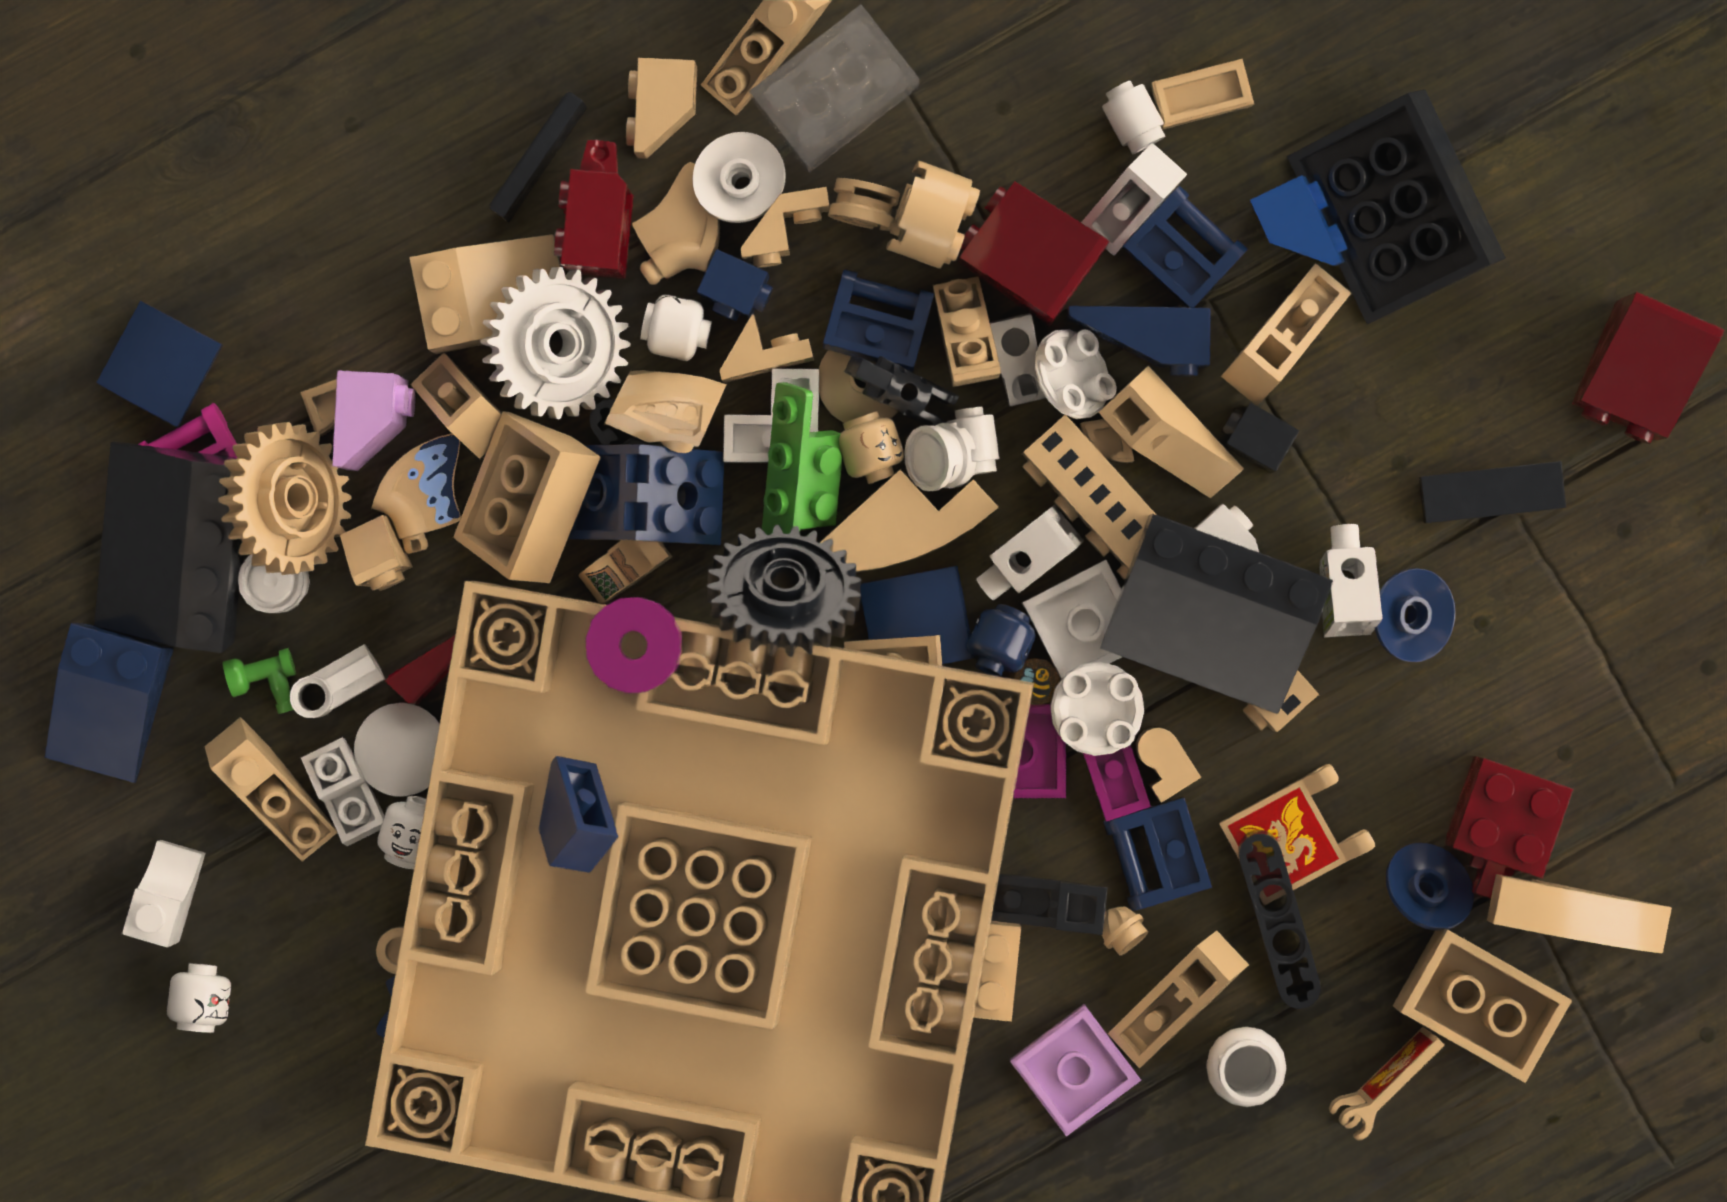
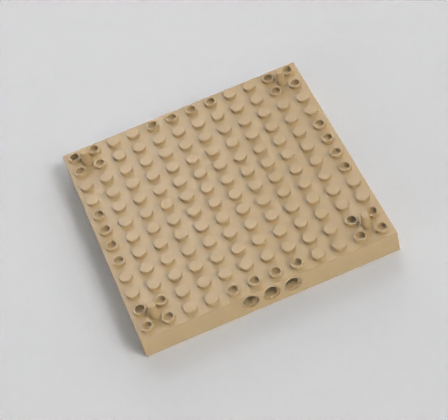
[366,581,1034,1202]

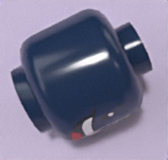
[967,604,1036,677]

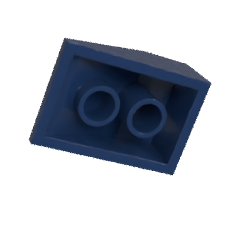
[45,623,174,783]

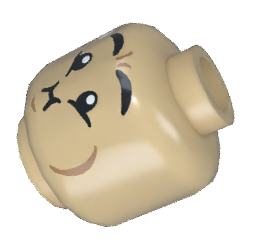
[839,411,904,484]

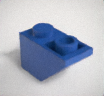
[1250,175,1348,266]

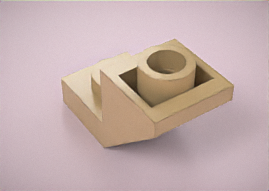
[741,187,830,268]

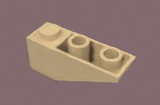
[701,0,832,115]
[1098,366,1244,498]
[205,717,338,862]

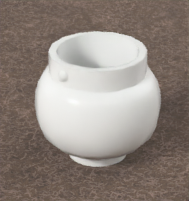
[1206,1027,1287,1107]

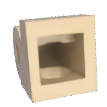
[1135,727,1201,803]

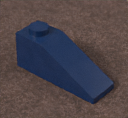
[1066,306,1211,377]

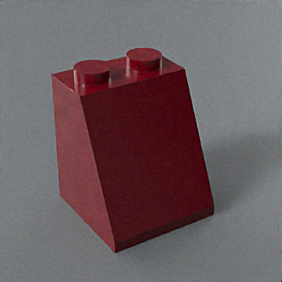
[959,181,1109,327]
[1572,292,1725,444]

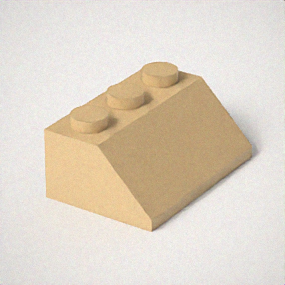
[453,411,600,583]

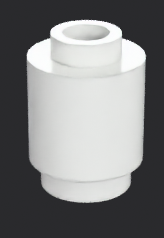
[1102,81,1165,154]
[947,407,1000,475]

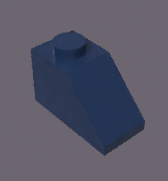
[538,756,619,873]

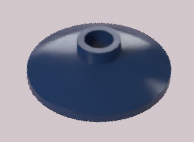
[1374,568,1455,662]
[1386,843,1474,931]

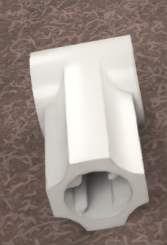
[290,644,385,718]

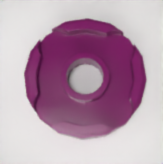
[585,597,682,693]

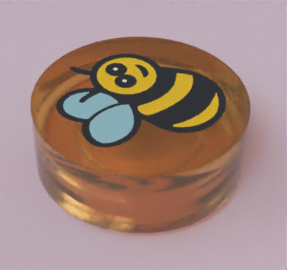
[1013,658,1060,705]

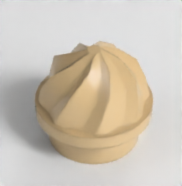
[1102,906,1148,956]

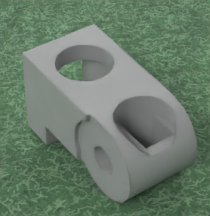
[990,313,1046,407]

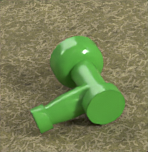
[223,648,296,714]

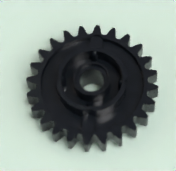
[707,525,861,657]

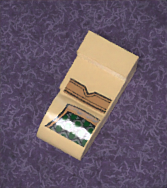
[579,540,673,604]

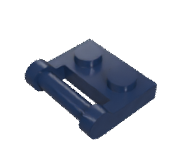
[1122,186,1248,308]
[822,269,934,373]
[1103,797,1212,911]

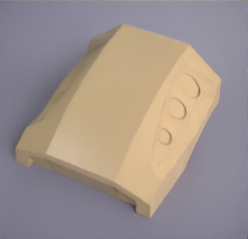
[605,370,727,453]

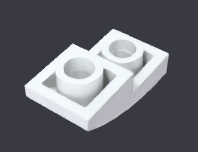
[301,737,385,846]

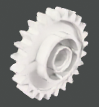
[480,267,630,419]

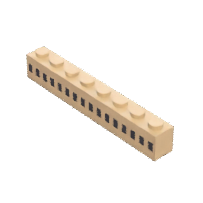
[1022,415,1319,732]

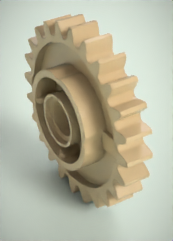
[218,422,352,575]

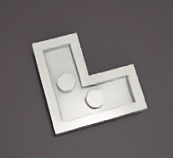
[723,369,819,463]

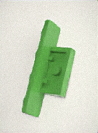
[762,382,842,535]

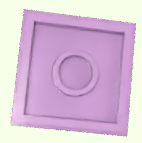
[1010,1004,1141,1136]

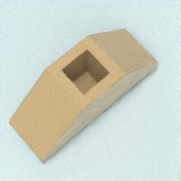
[933,276,1001,387]

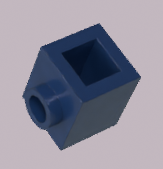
[697,249,773,322]

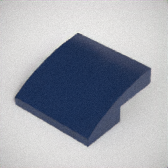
[96,301,223,427]
[860,566,974,664]

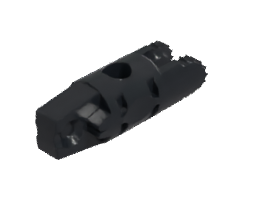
[844,356,959,426]

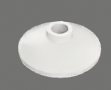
[693,132,786,223]

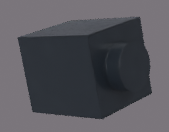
[1221,402,1300,473]

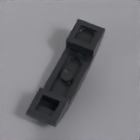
[991,873,1108,935]

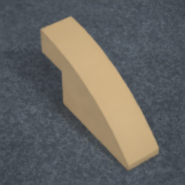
[820,469,999,572]
[1487,874,1671,954]

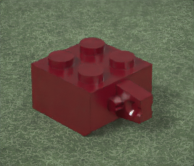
[554,140,634,280]
[1445,756,1573,899]

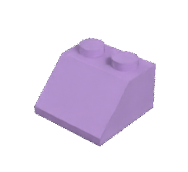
[332,371,415,471]

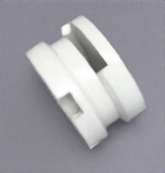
[904,422,976,491]
[238,554,310,613]

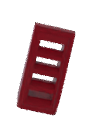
[385,635,455,704]

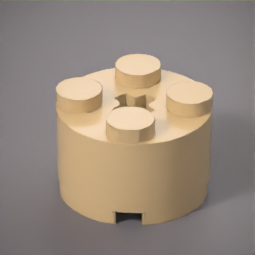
[886,160,980,269]

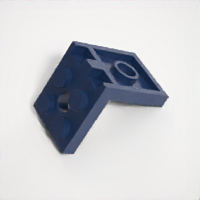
[568,445,724,545]

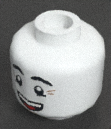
[377,796,426,869]

